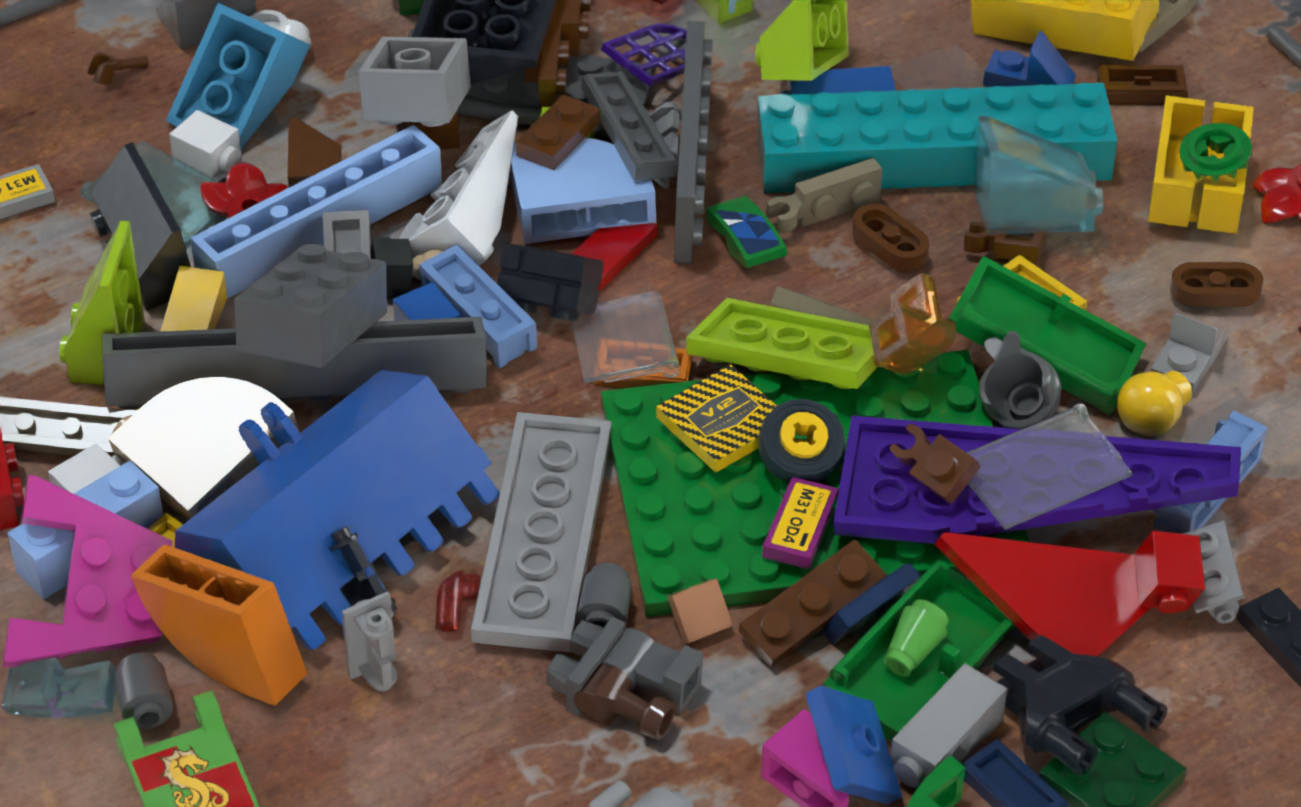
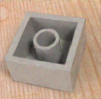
[358,37,471,127]

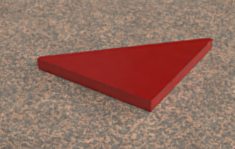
[935,532,1152,657]

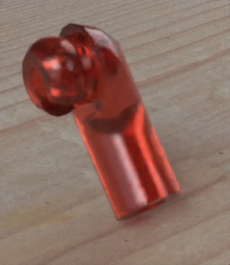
[435,570,481,632]

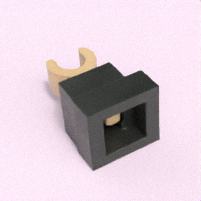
[371,237,444,298]

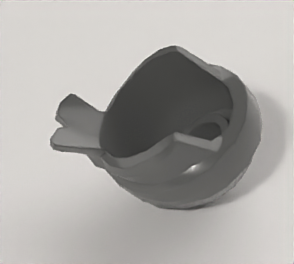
[979,331,1062,430]

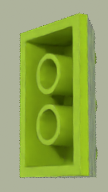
[755,0,849,81]

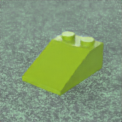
[59,221,145,385]

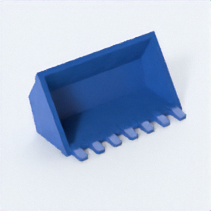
[174,370,500,650]

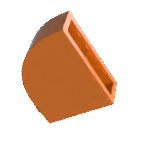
[130,544,308,706]

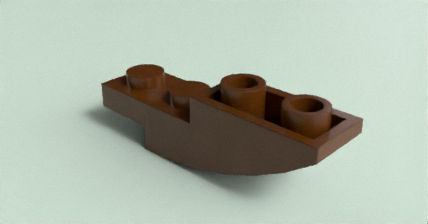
[525,0,592,112]

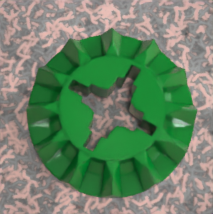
[1179,123,1253,183]

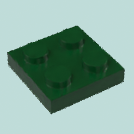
[1039,711,1187,807]

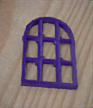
[601,24,687,87]

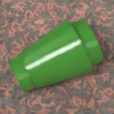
[883,600,949,677]

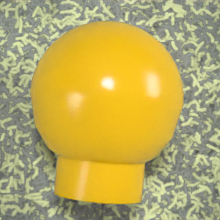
[1117,370,1192,437]

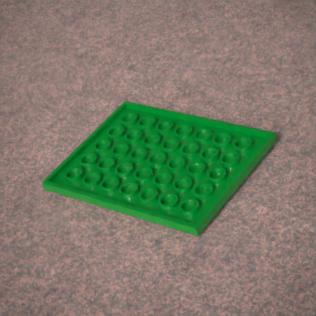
[601,349,1030,617]

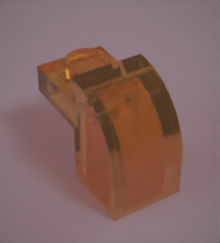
[869,273,956,374]

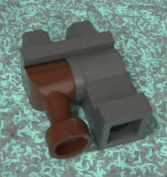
[546,617,703,741]

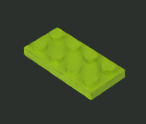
[686,298,895,389]

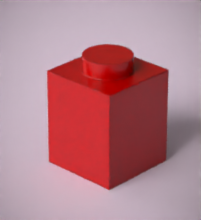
[1134,531,1205,614]

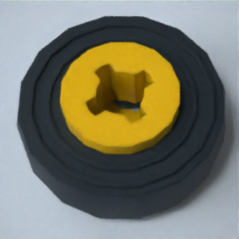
[758,399,846,483]

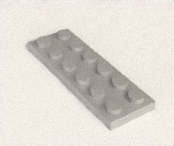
[471,412,612,652]

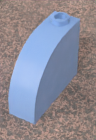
[509,138,656,244]

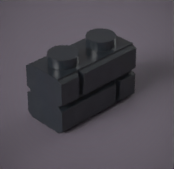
[497,243,604,321]

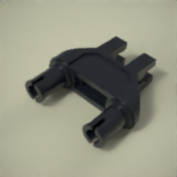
[993,635,1167,775]

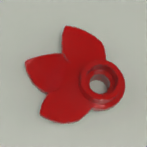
[200,162,288,218]
[1252,164,1301,224]

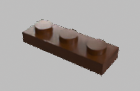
[739,539,887,668]

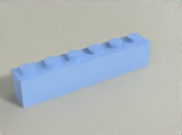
[190,125,442,299]

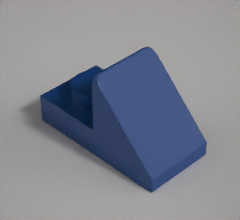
[983,31,1076,87]

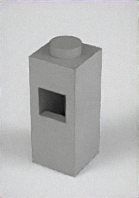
[891,663,1007,788]

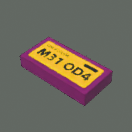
[762,477,839,570]

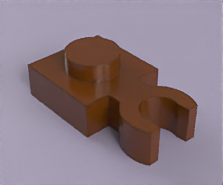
[964,222,1047,263]
[890,424,981,505]

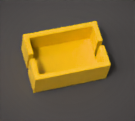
[1148,95,1254,234]

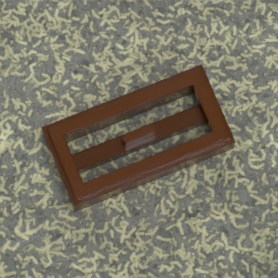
[1097,65,1188,104]

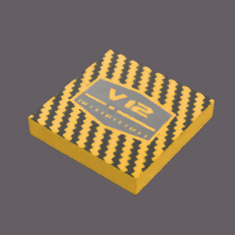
[656,364,777,473]

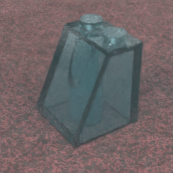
[975,116,1103,234]

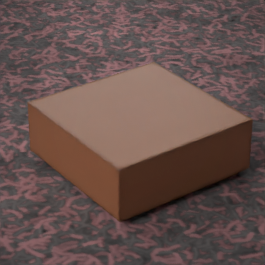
[667,579,733,643]

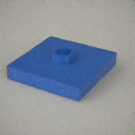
[806,686,903,804]

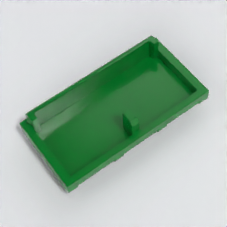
[944,256,1147,416]
[822,560,1016,742]

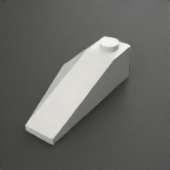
[399,110,518,266]

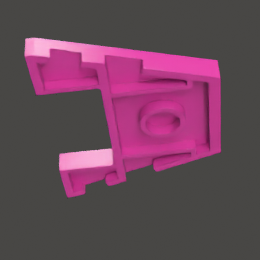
[2,475,173,668]

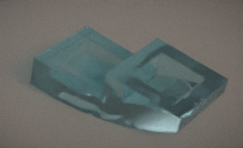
[1,657,117,718]

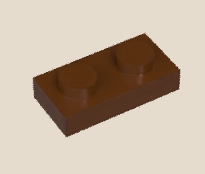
[516,94,600,170]

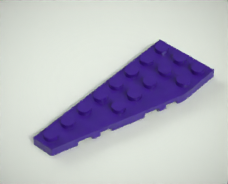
[834,415,1241,544]

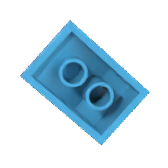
[166,3,310,149]

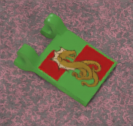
[113,690,259,807]

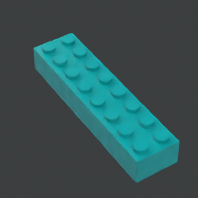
[756,83,1118,193]

